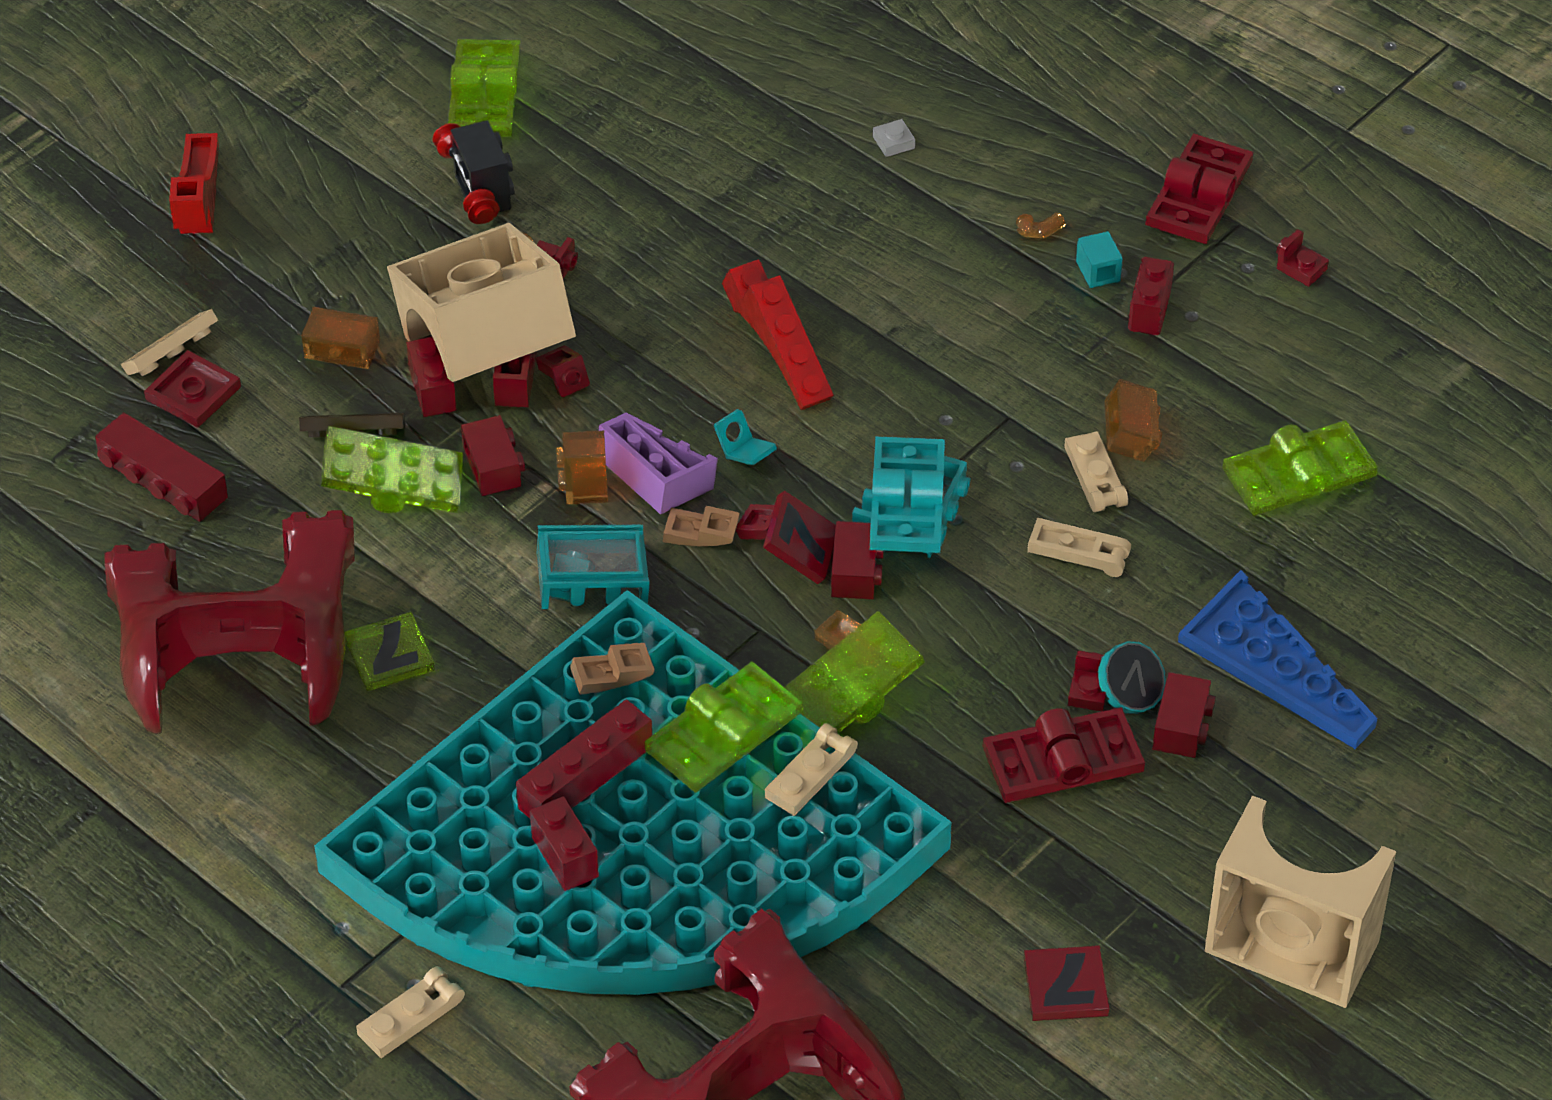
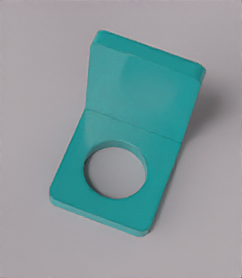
[714,409,777,465]

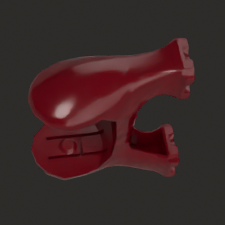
[105,510,355,734]
[569,908,905,1100]

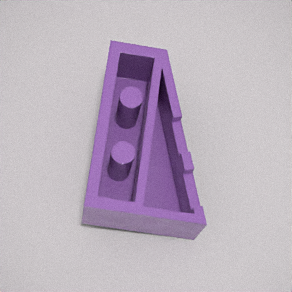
[596,413,718,515]

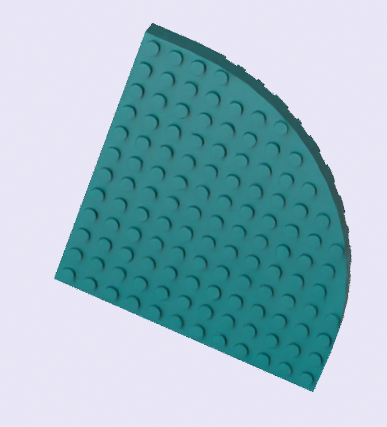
[314,590,952,995]

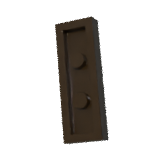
[299,413,405,437]

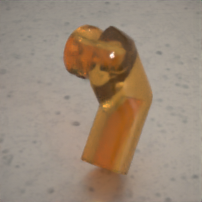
[1016,212,1065,239]

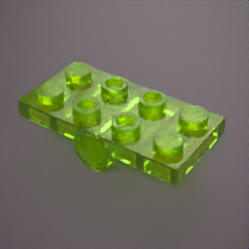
[448,39,521,136]
[1222,420,1378,516]
[321,426,463,513]
[775,611,925,734]
[645,662,803,793]

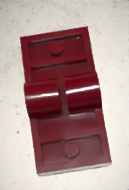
[1145,133,1254,244]
[983,707,1145,803]

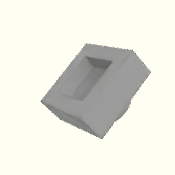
[873,119,915,157]

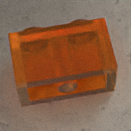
[301,307,380,369]
[1104,379,1162,462]
[556,430,608,504]

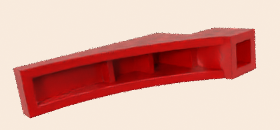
[169,133,219,234]
[722,259,834,410]

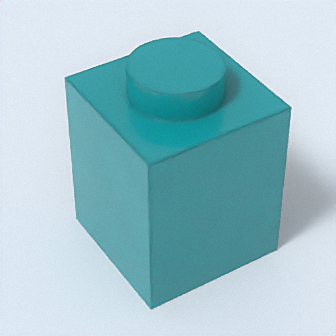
[1076,231,1123,288]

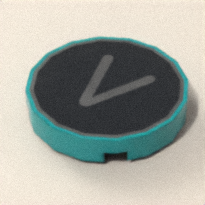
[1098,641,1166,714]

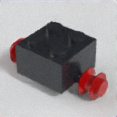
[432,120,515,224]

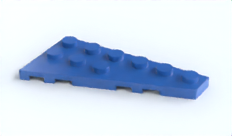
[1178,570,1377,749]

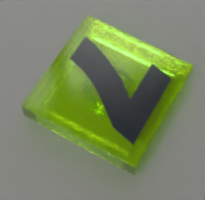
[345,611,435,691]

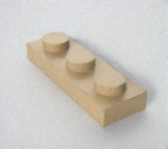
[121,309,218,376]

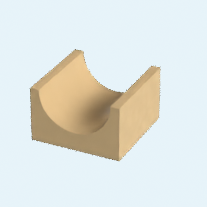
[387,223,576,382]
[1205,796,1396,1008]

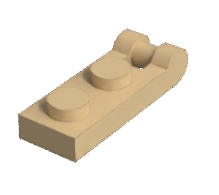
[1065,431,1128,513]
[1028,518,1131,577]
[765,723,858,816]
[356,966,465,1058]

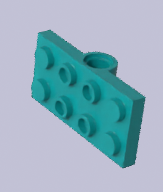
[870,436,945,553]

